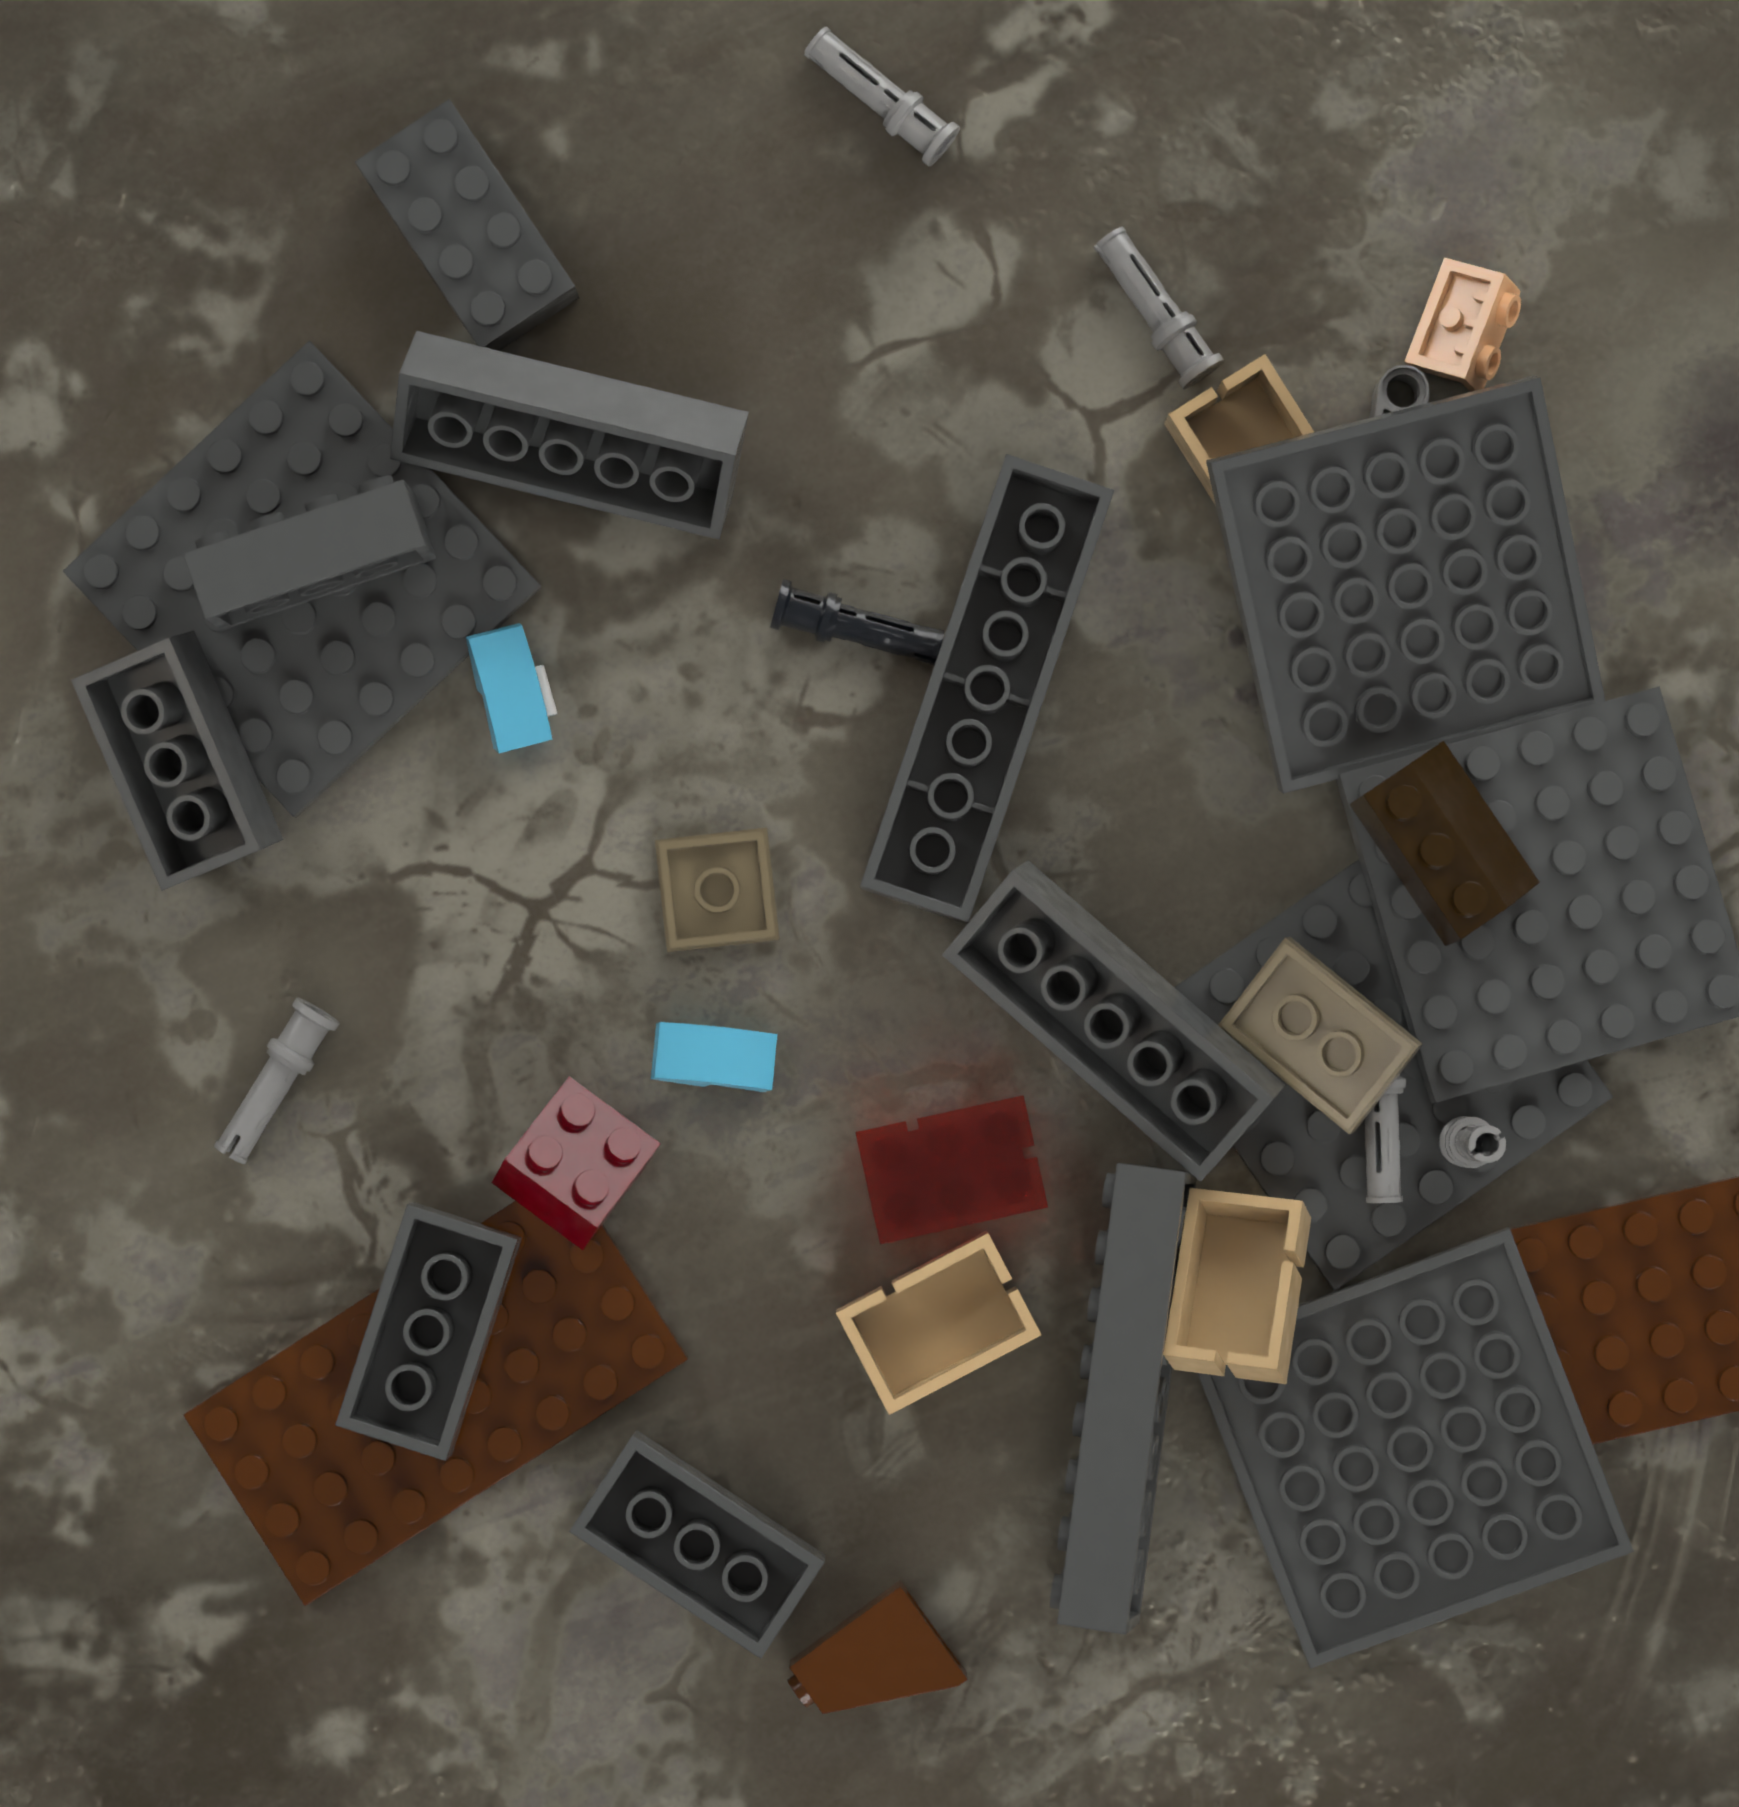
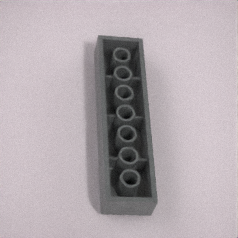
[860,454,1114,924]
[1050,1163,1197,1635]

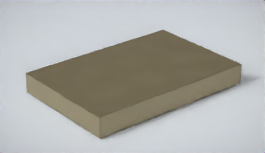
[1218,936,1423,1135]

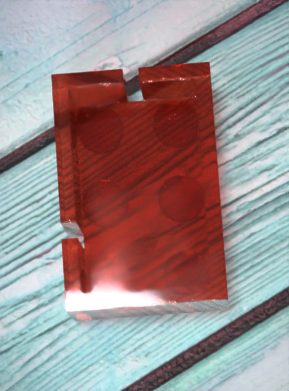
[855,1095,1048,1244]

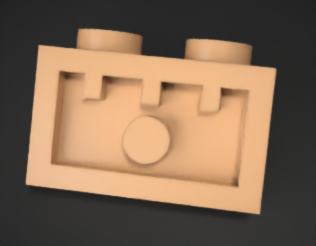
[1404,257,1521,392]

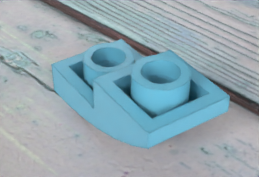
[466,623,553,753]
[651,1022,777,1092]

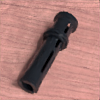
[770,579,944,666]

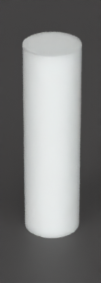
[535,665,558,717]

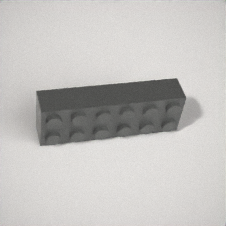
[390,331,749,540]
[942,860,1286,1182]

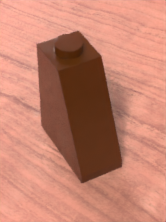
[787,1580,968,1714]

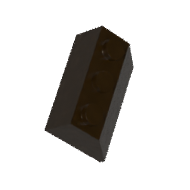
[1349,741,1540,946]

